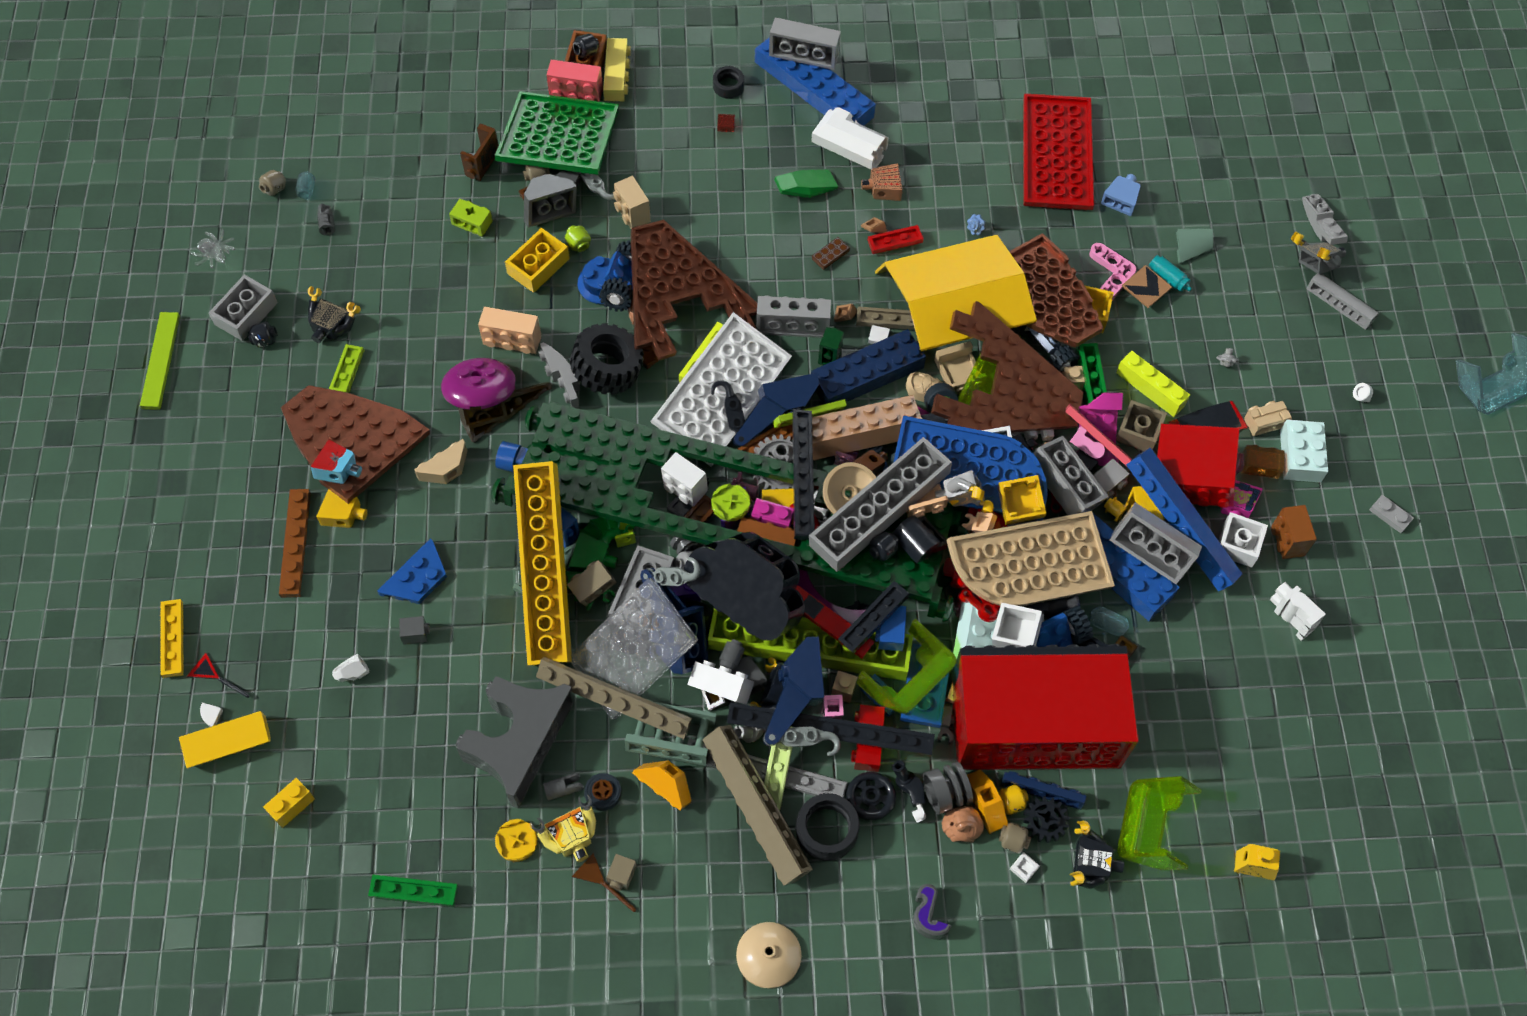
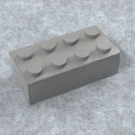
[769,18,841,70]
[1033,436,1109,515]
[1110,502,1202,584]

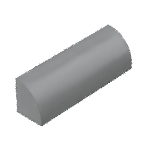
[1306,273,1379,330]

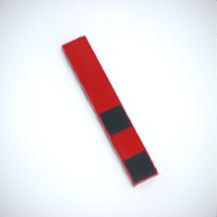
[796,585,874,659]

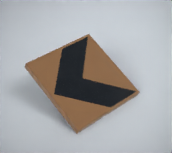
[1122,265,1172,308]

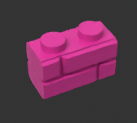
[751,498,794,528]

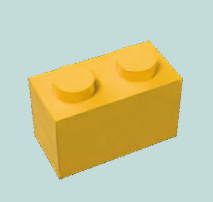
[263,778,315,828]

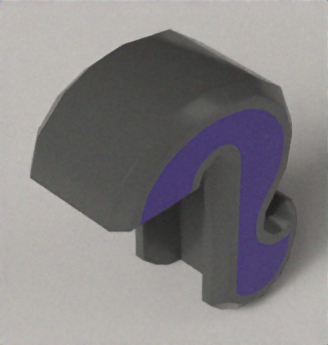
[913,884,952,940]

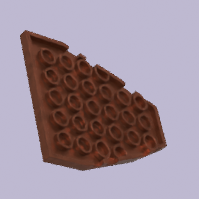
[1009,233,1103,348]
[281,385,430,504]

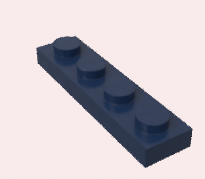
[1000,771,1086,810]

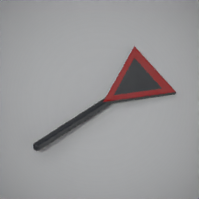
[187,653,250,698]

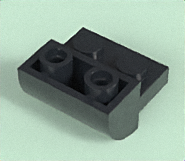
[893,515,948,563]

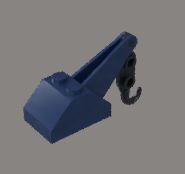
[711,373,819,447]

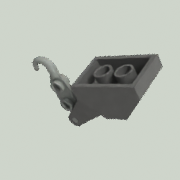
[524,170,615,228]

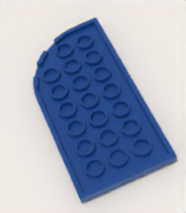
[893,416,1047,521]

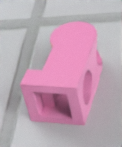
[1070,426,1106,459]
[823,695,844,719]

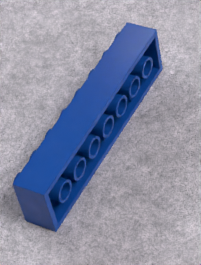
[755,37,876,126]

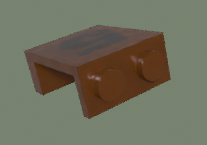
[460,123,499,181]

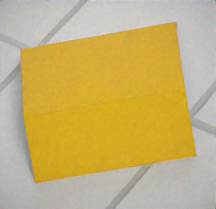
[875,235,1037,351]

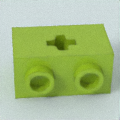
[449,199,493,237]

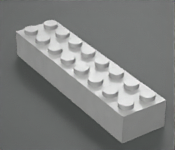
[809,437,952,572]

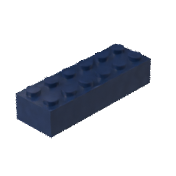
[811,329,926,404]

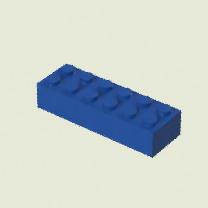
[1092,512,1180,621]

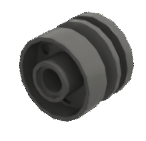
[923,761,973,814]

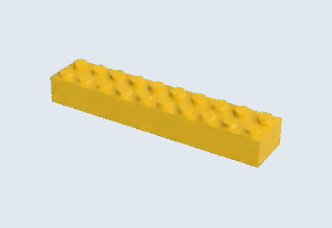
[513,461,572,666]

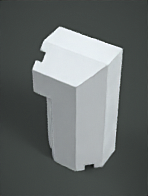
[811,107,889,170]

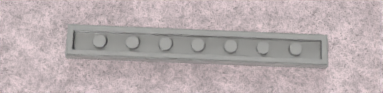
[687,738,848,797]

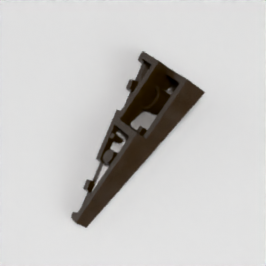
[458,382,552,443]

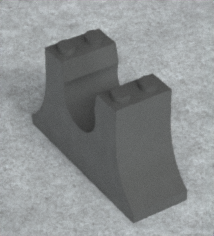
[456,676,575,809]

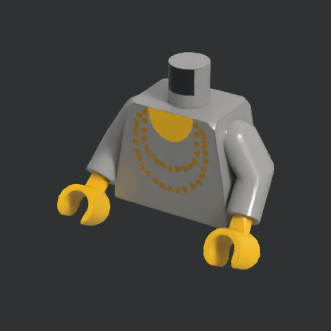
[935,471,994,513]

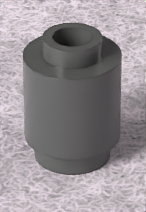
[719,639,745,671]

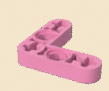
[1089,243,1136,300]

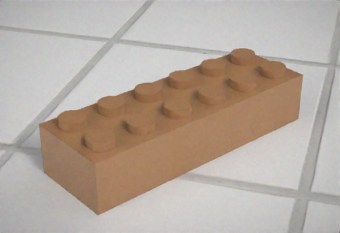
[812,395,922,460]

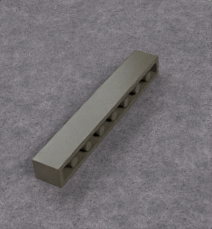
[703,725,813,886]

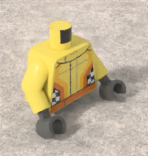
[530,794,596,862]

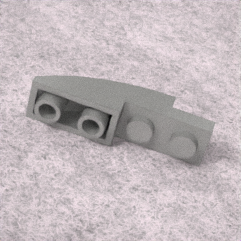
[1302,194,1348,245]
[538,342,580,408]

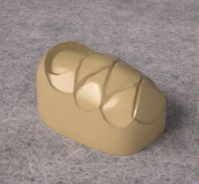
[906,372,943,402]

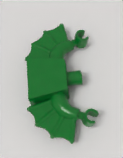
[566,517,636,610]

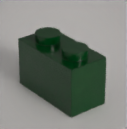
[818,327,844,365]

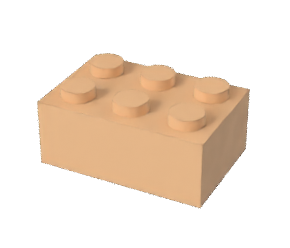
[478,307,541,354]

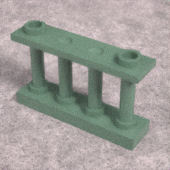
[625,699,716,766]

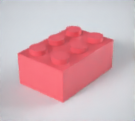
[547,60,603,102]

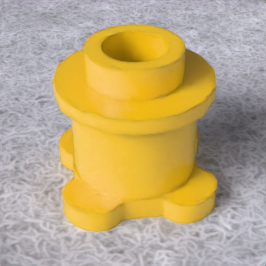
[1104,497,1129,522]

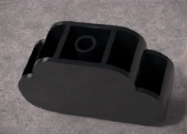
[684,532,805,641]

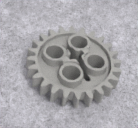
[753,434,793,490]

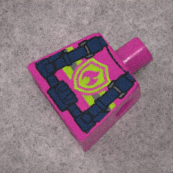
[1221,480,1263,518]

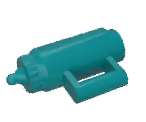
[1149,255,1192,292]

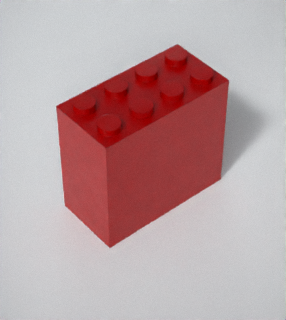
[1157,424,1239,508]

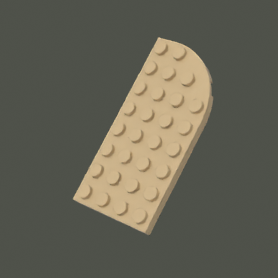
[946,511,1115,606]

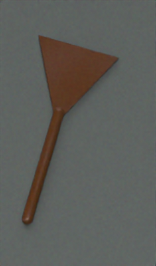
[572,853,636,912]

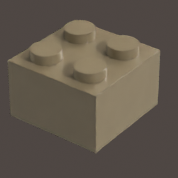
[1116,400,1167,451]

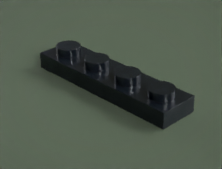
[838,581,910,654]

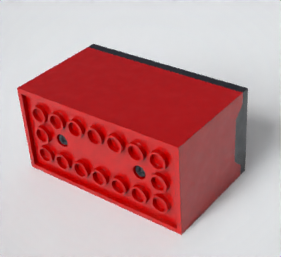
[951,644,1138,770]

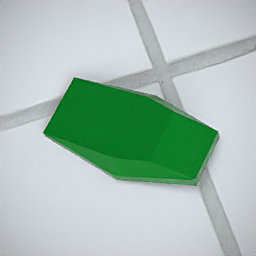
[774,170,838,198]

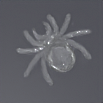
[190,229,235,268]

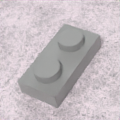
[1369,495,1414,533]

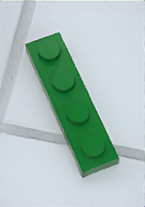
[368,874,458,907]

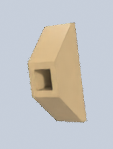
[414,439,467,484]

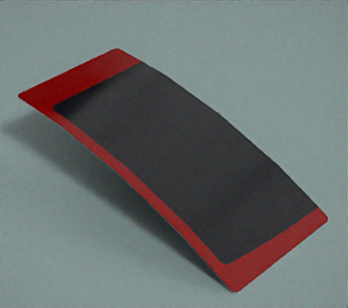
[1168,401,1248,430]

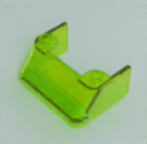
[856,619,956,714]
[1117,776,1202,870]

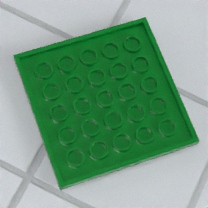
[495,91,619,175]

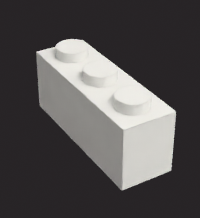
[687,660,754,705]

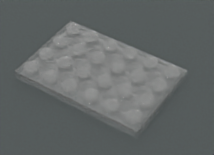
[571,578,698,720]

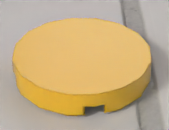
[495,819,538,862]

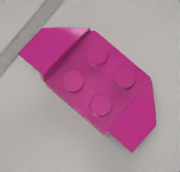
[1078,393,1123,466]

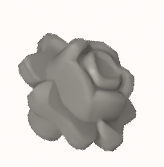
[1216,348,1239,367]

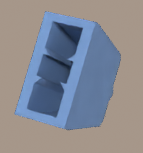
[1101,174,1141,216]

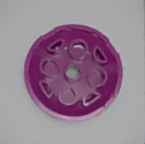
[441,358,516,409]

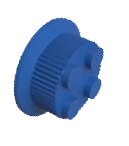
[577,256,611,304]

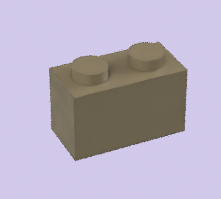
[567,560,617,607]

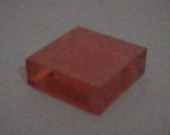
[717,114,735,132]

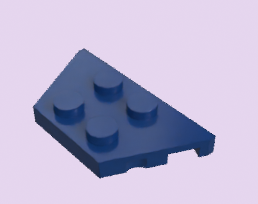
[377,538,447,604]

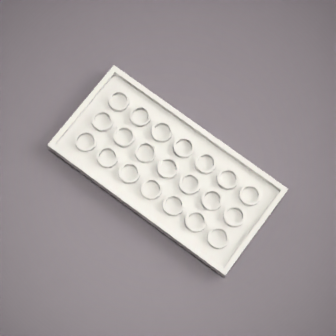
[651,312,792,467]

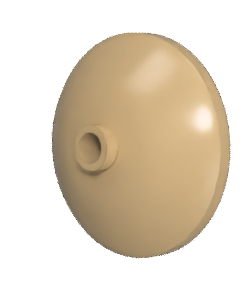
[823,462,876,514]
[736,922,801,989]

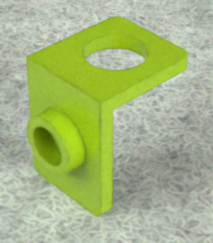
[615,522,636,548]

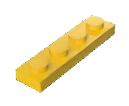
[161,599,184,678]

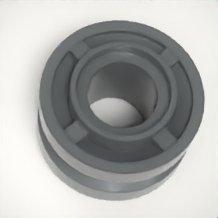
[670,536,701,555]

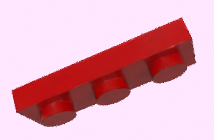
[867,225,923,254]

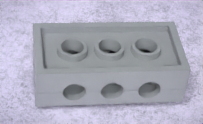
[756,295,831,338]
[608,545,675,635]

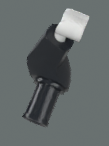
[892,761,926,823]

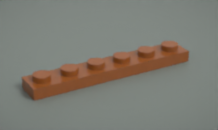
[279,489,311,598]

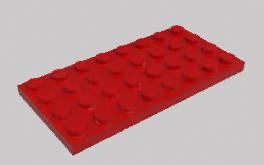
[1023,94,1094,210]

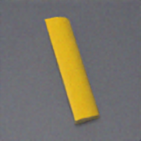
[179,711,271,769]

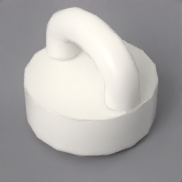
[1353,383,1373,402]

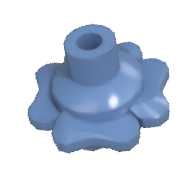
[967,214,985,235]

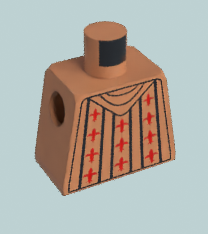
[861,164,902,201]

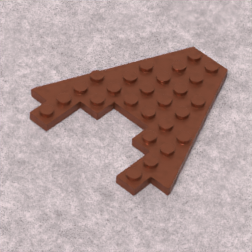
[631,220,757,360]
[931,301,1083,432]

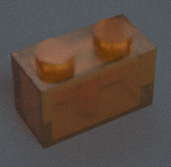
[1241,445,1284,479]

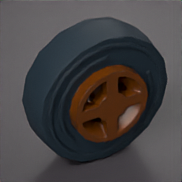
[584,773,622,811]

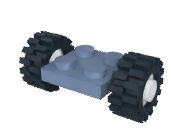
[1012,325,1079,373]

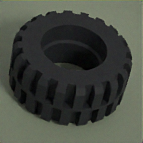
[570,323,644,395]

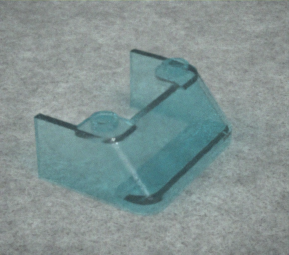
[1456,333,1527,415]

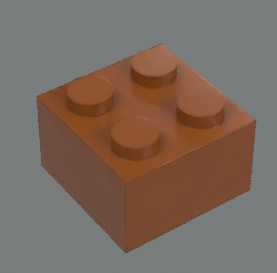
[1271,505,1317,559]

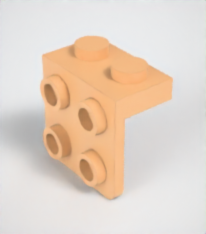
[906,484,948,518]

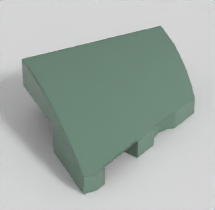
[1176,229,1213,265]

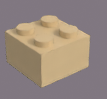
[613,176,651,229]

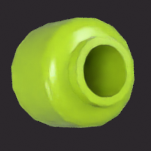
[565,225,591,252]

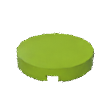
[711,484,750,521]

